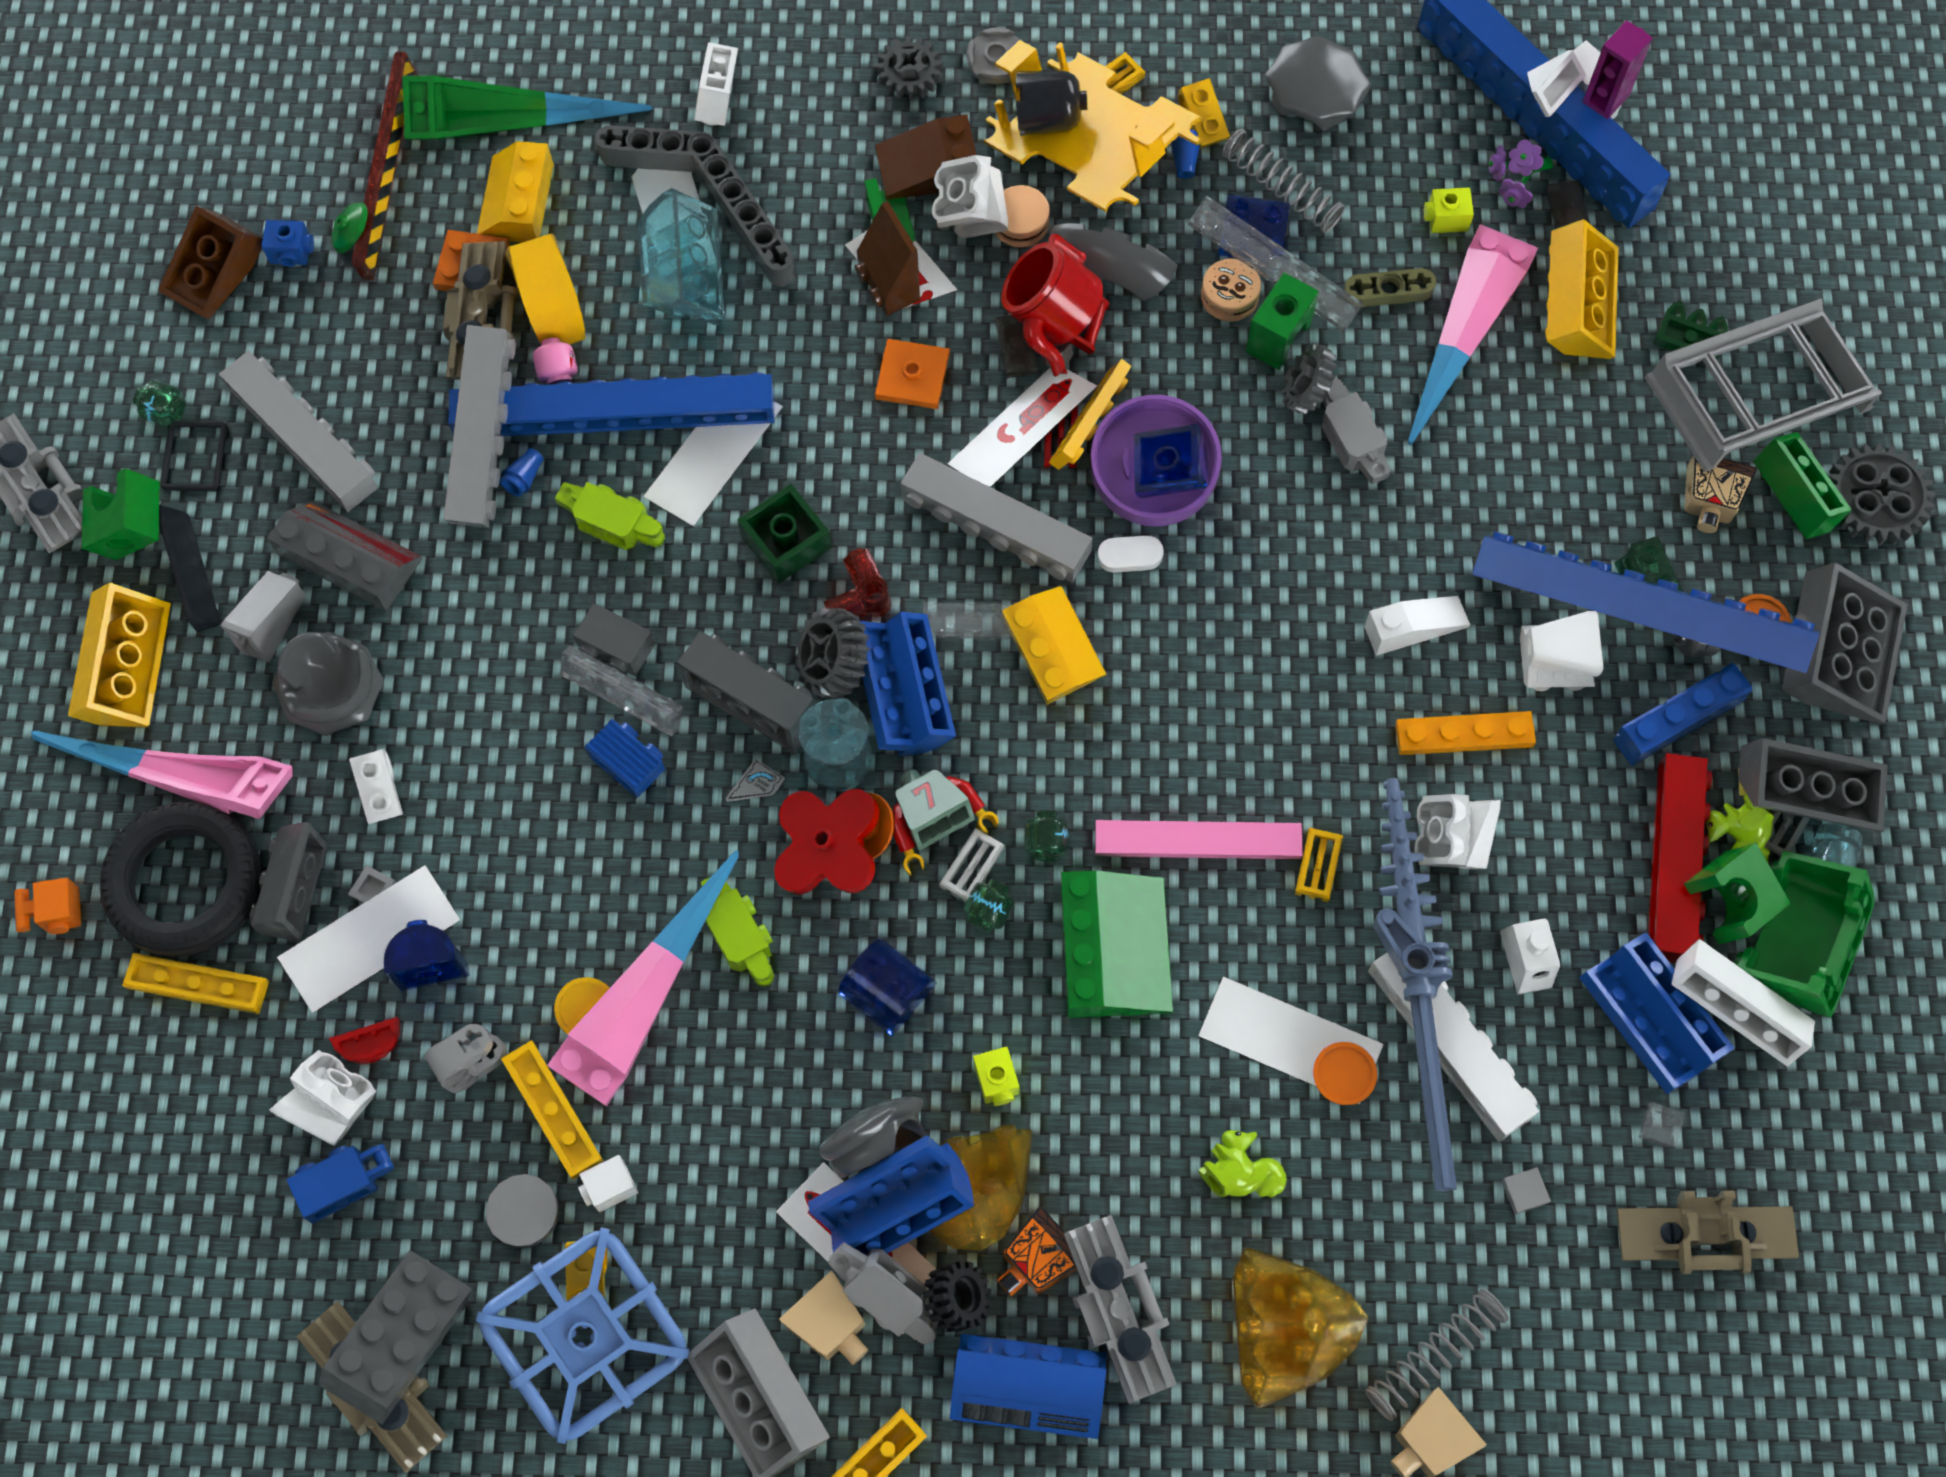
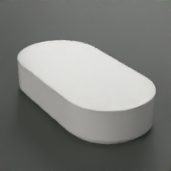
[1098,536,1164,573]

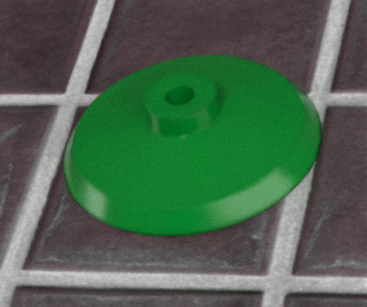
[331,202,368,253]

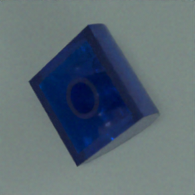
[1218,194,1290,264]
[1134,424,1209,499]
[384,920,470,991]
[838,938,937,1037]

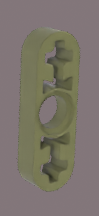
[1343,268,1436,307]

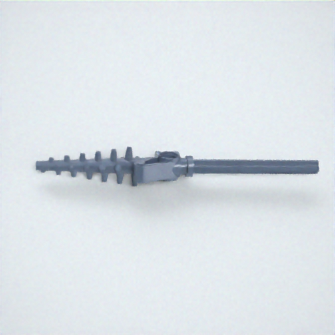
[1373,778,1457,1192]

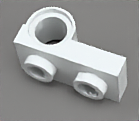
[349,749,403,824]

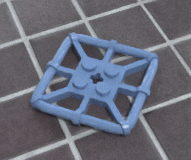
[476,1227,690,1444]

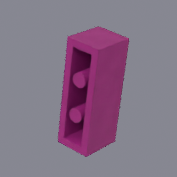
[1582,20,1653,119]

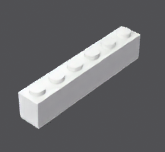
[1368,953,1539,1142]

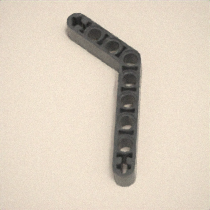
[595,125,795,287]

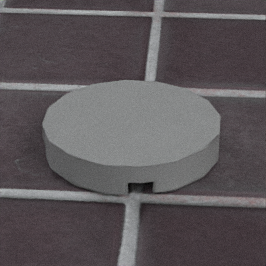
[966,27,1024,85]
[486,1174,559,1248]

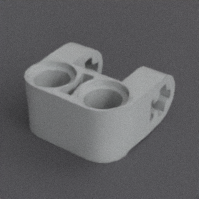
[424,1024,507,1093]

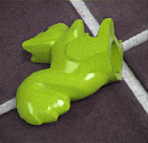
[1706,794,1775,863]
[1198,1130,1287,1198]

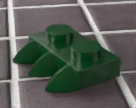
[1653,301,1728,363]

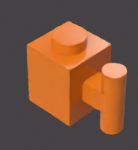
[14,877,81,934]

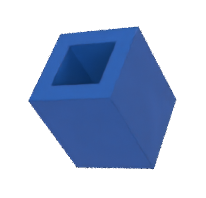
[262,220,314,267]

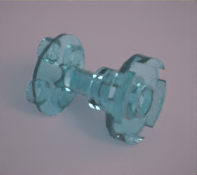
[799,698,872,792]

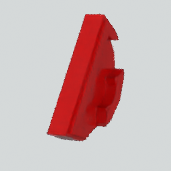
[329,1017,400,1065]

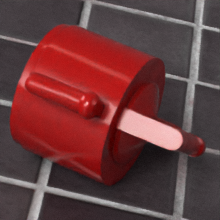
[1001,234,1109,377]

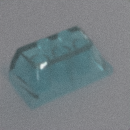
[638,188,725,326]

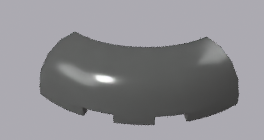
[1048,223,1178,301]

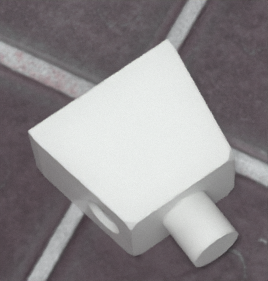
[1500,918,1560,995]

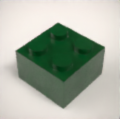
[737,484,832,584]

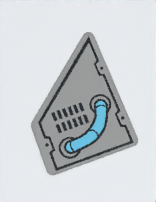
[726,759,785,801]

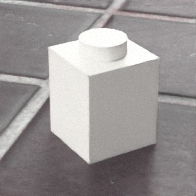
[578,1155,639,1213]

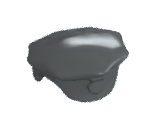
[1265,35,1371,131]
[272,632,384,736]
[819,1096,927,1178]

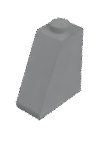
[221,571,306,663]

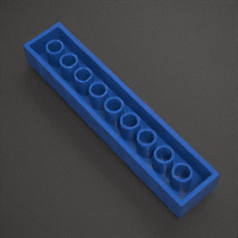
[1417,0,1671,229]

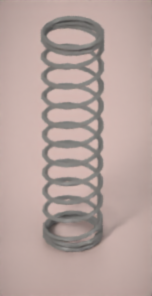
[1222,129,1345,233]
[1365,1289,1509,1421]

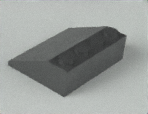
[1782,562,1908,725]

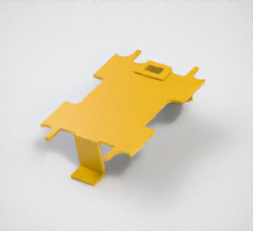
[984,40,1202,213]

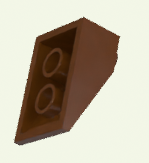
[875,114,977,200]
[855,201,920,316]
[158,206,263,319]

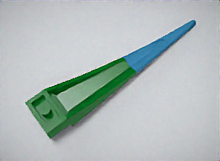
[402,75,654,141]

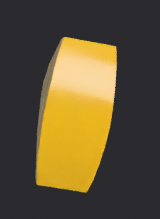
[506,234,585,345]

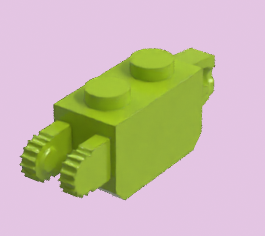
[555,482,666,550]
[701,877,775,988]

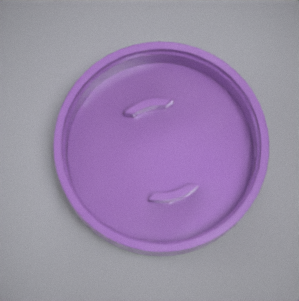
[1090,395,1222,526]

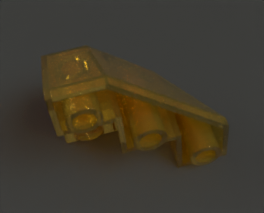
[895,1124,1032,1251]
[1233,1248,1369,1408]

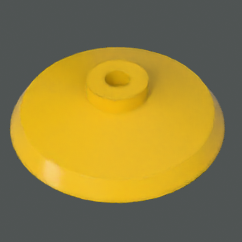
[554,977,610,1034]

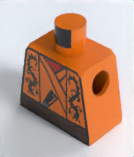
[997,1206,1077,1297]

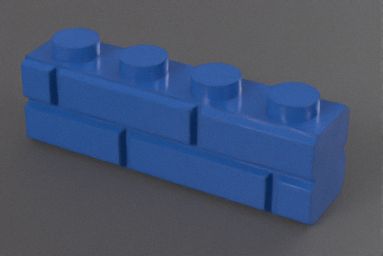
[1613,663,1753,766]

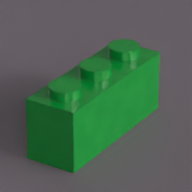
[1753,432,1852,539]

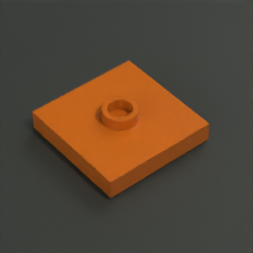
[875,339,950,409]

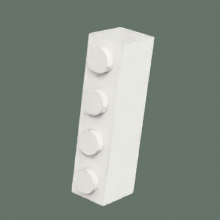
[1672,939,1815,1067]

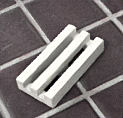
[939,828,1005,904]

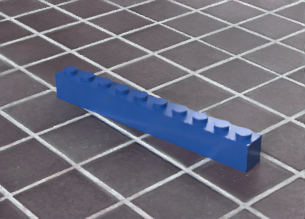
[448,372,775,437]
[1472,531,1820,673]

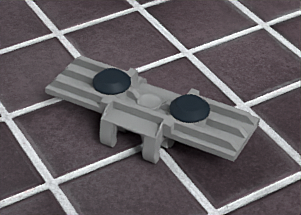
[0,413,83,553]
[1063,1215,1177,1404]

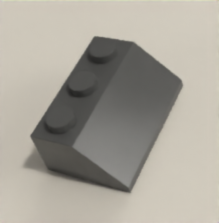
[250,822,328,942]

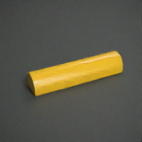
[831,1408,927,1477]

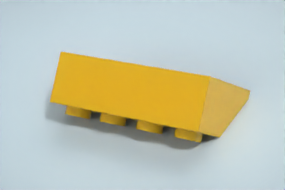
[1545,219,1619,359]
[68,582,171,728]

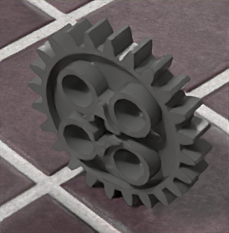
[1829,443,1936,546]

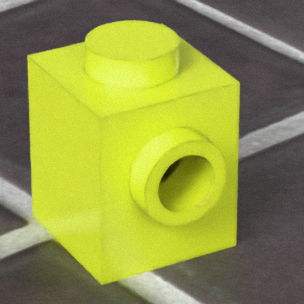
[1424,188,1474,233]
[973,1046,1020,1106]

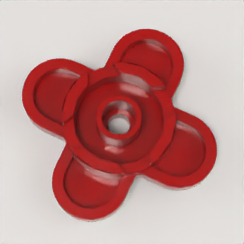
[774,789,880,895]

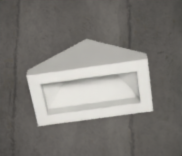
[1527,50,1586,117]

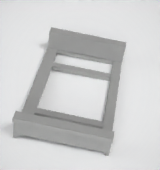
[1644,298,1882,472]

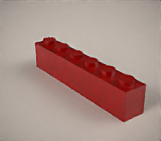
[1648,753,1712,963]

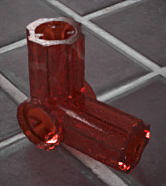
[823,548,892,619]

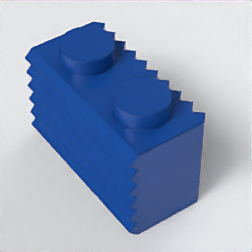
[585,719,665,798]

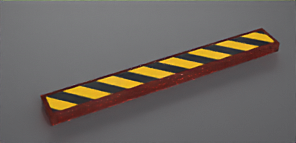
[352,52,416,280]

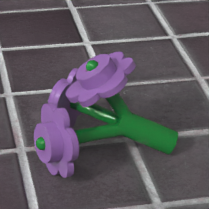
[1489,140,1553,208]

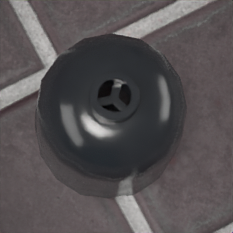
[1016,71,1088,136]

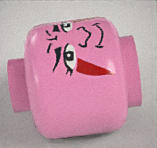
[532,338,578,385]

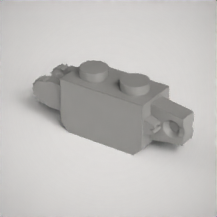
[1321,378,1391,484]
[828,1242,939,1345]

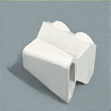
[932,155,1008,238]
[1520,611,1603,691]
[1415,794,1501,869]
[269,1050,377,1146]

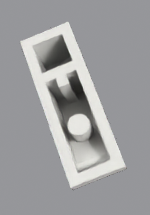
[694,42,738,126]
[1364,596,1470,656]

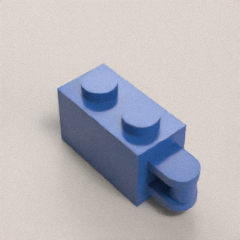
[286,1144,394,1224]

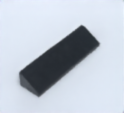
[159,505,221,632]

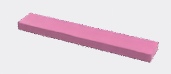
[1095,820,1303,859]

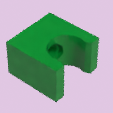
[1245,272,1319,371]
[81,468,160,561]
[1684,843,1791,945]

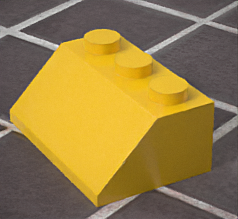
[477,141,554,243]
[1002,586,1107,705]

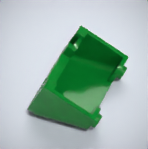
[1734,850,1875,1018]

